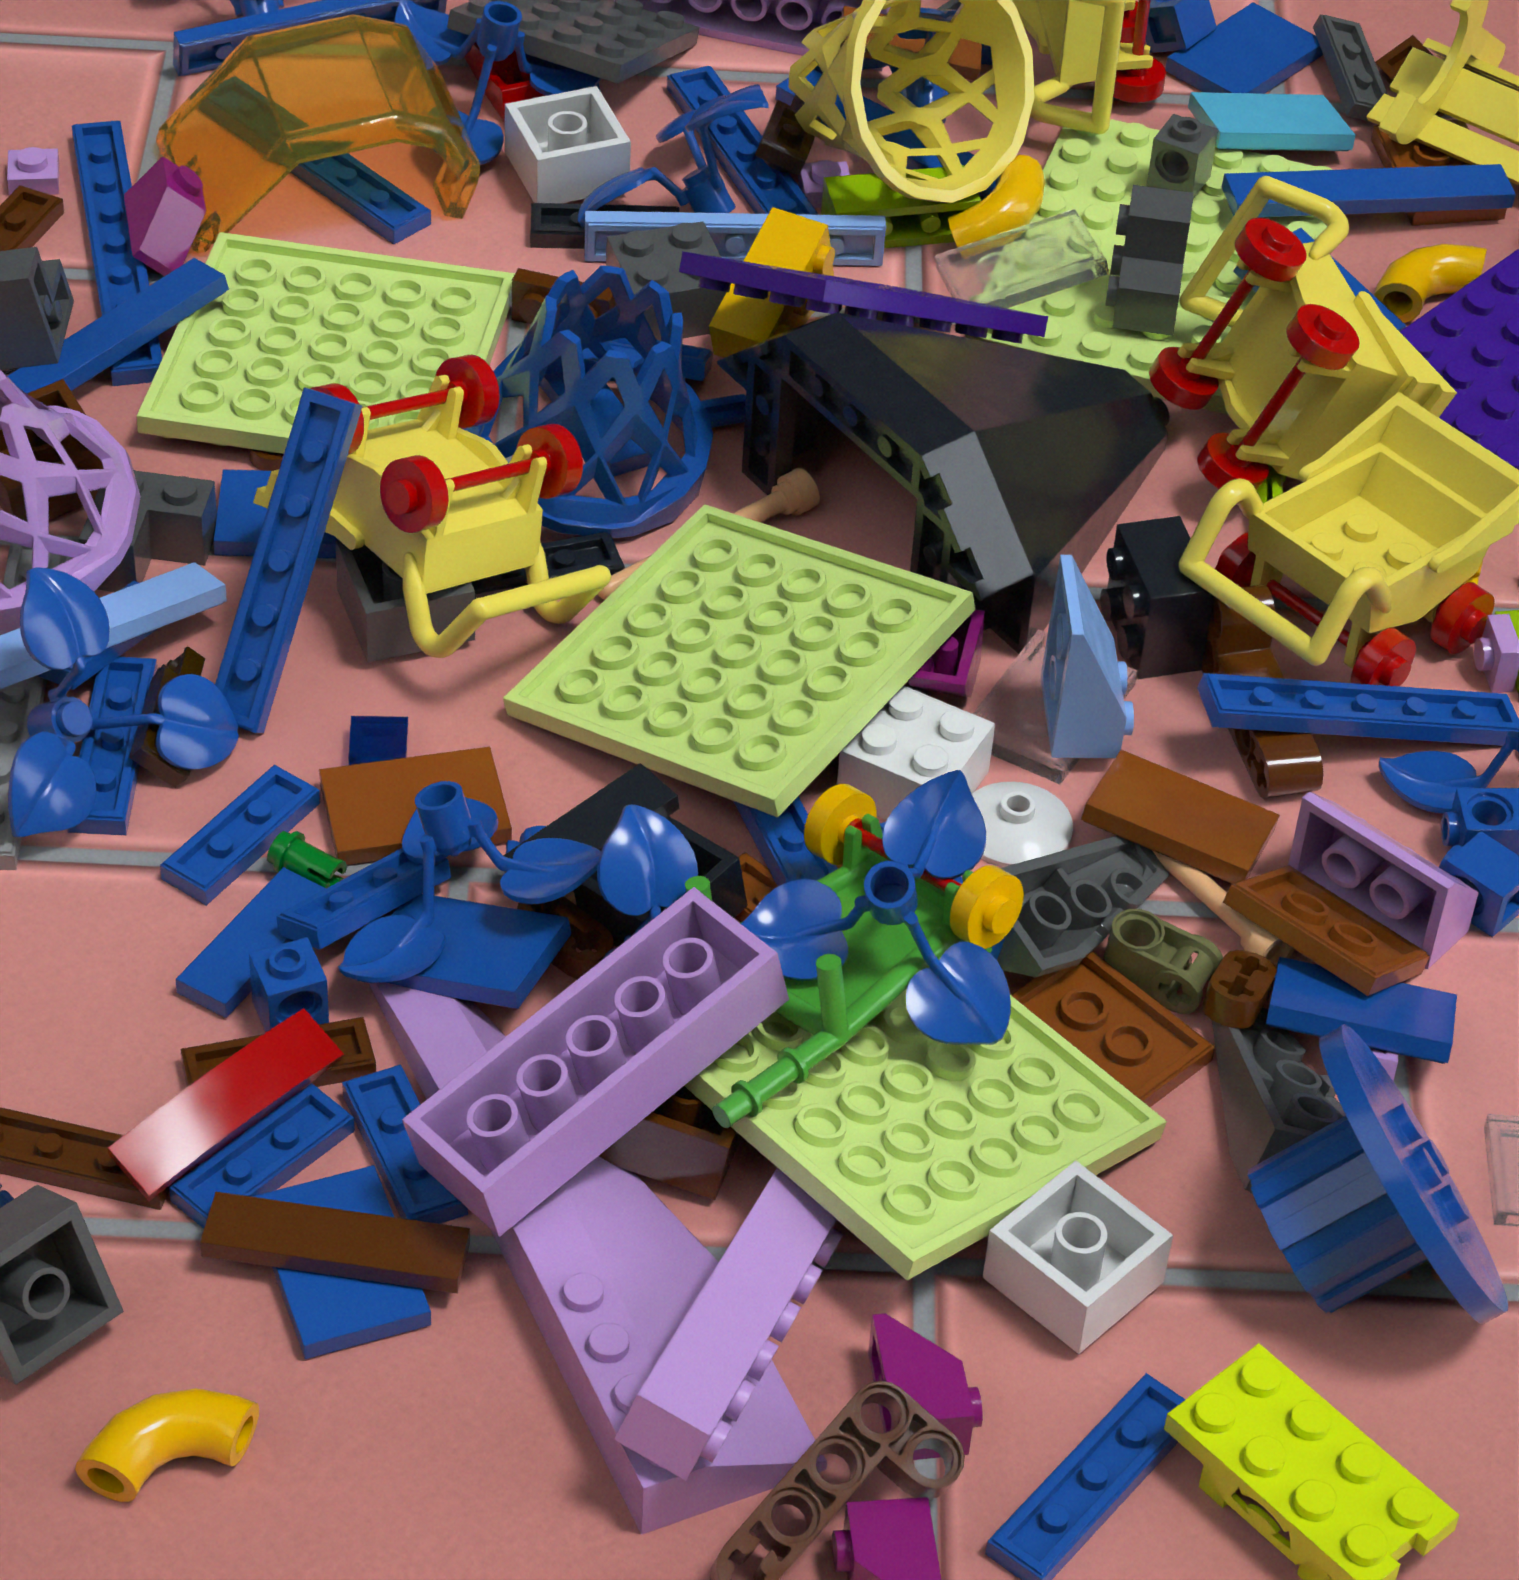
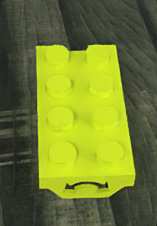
[1164,1343,1460,1580]

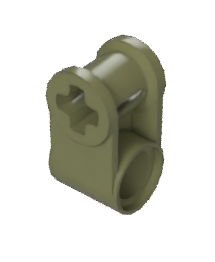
[1103,909,1223,1014]

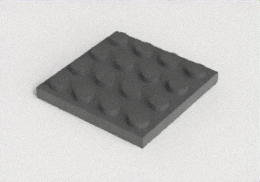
[447,0,700,84]

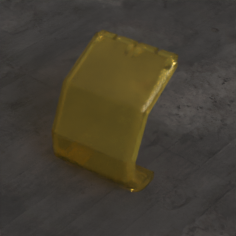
[156,14,480,253]

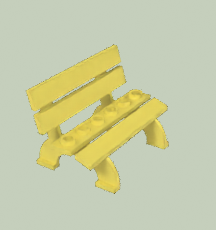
[1366,0,1519,186]

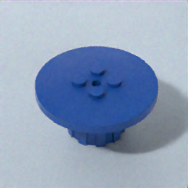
[1247,1024,1508,1324]

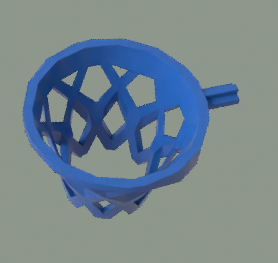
[464,265,746,538]

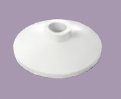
[972,782,1073,867]

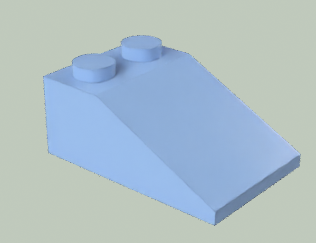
[1040,555,1134,758]

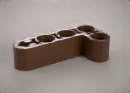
[1201,584,1324,799]
[710,1381,965,1580]

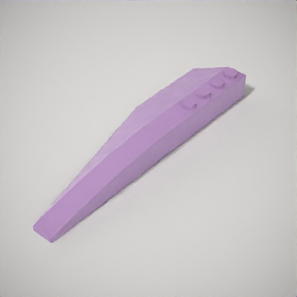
[369,982,827,1535]

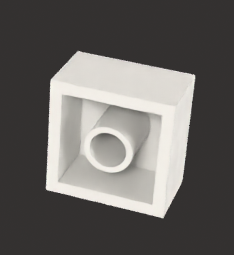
[505,86,631,203]
[837,685,995,820]
[983,1161,1173,1354]

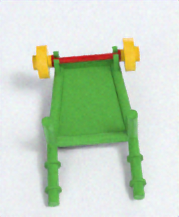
[685,784,1024,1128]

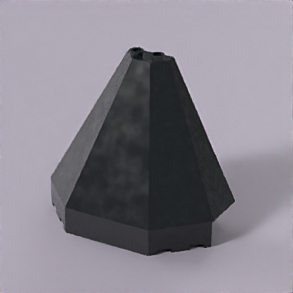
[717,312,1170,659]

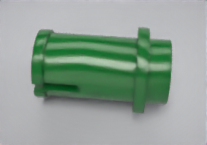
[267,831,347,888]

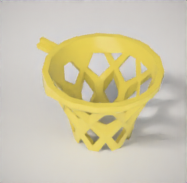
[789,0,1035,203]

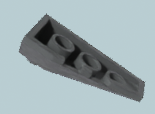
[997,836,1170,977]
[1212,1008,1346,1194]

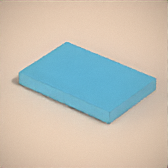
[1188,92,1356,151]

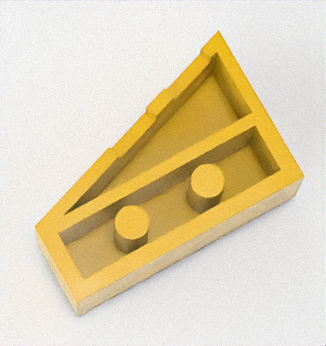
[709,207,835,358]

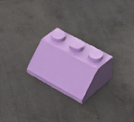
[1288,791,1479,970]

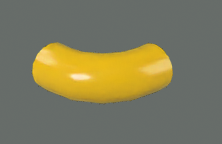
[948,154,1045,264]
[1374,244,1487,323]
[75,1388,259,1502]

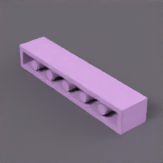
[614,1167,843,1481]

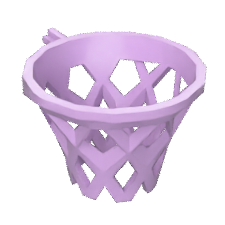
[0,370,141,635]

